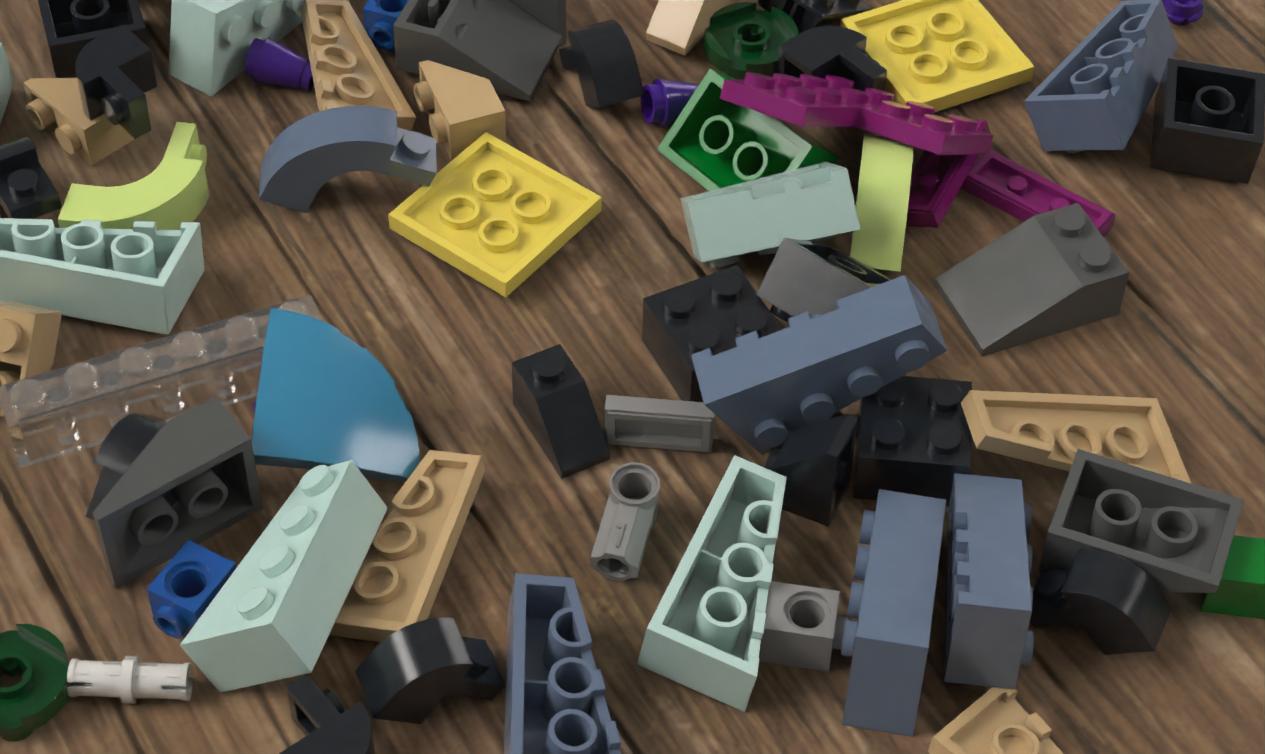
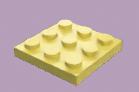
[840,0,1035,112]
[388,132,602,298]

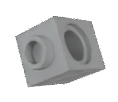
[760,581,848,672]

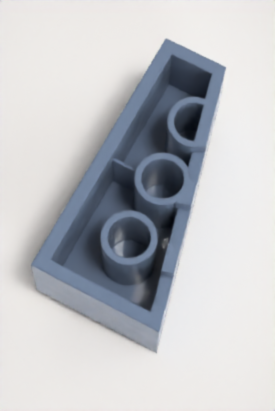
[1024,0,1178,153]
[691,275,948,454]
[944,473,1034,689]
[841,489,946,737]
[504,573,621,754]

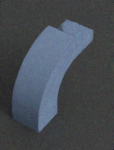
[259,106,437,213]

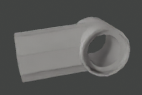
[590,462,660,582]

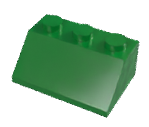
[657,68,840,191]

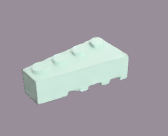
[0,218,204,335]
[637,455,787,712]
[180,460,388,693]

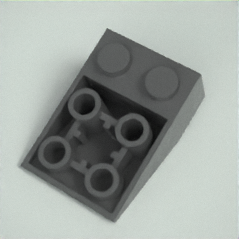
[393,0,562,101]

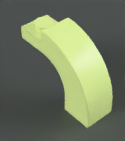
[57,122,210,230]
[850,134,914,272]

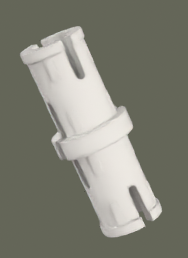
[67,656,193,704]

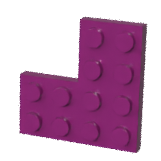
[720,72,994,155]

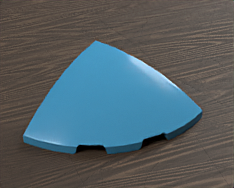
[252,308,420,482]

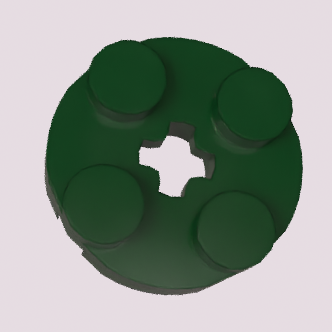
[704,2,798,80]
[0,624,74,742]

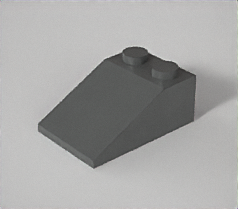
[934,203,1129,357]
[92,396,263,589]
[1038,449,1244,593]

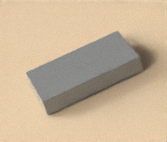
[604,395,715,452]

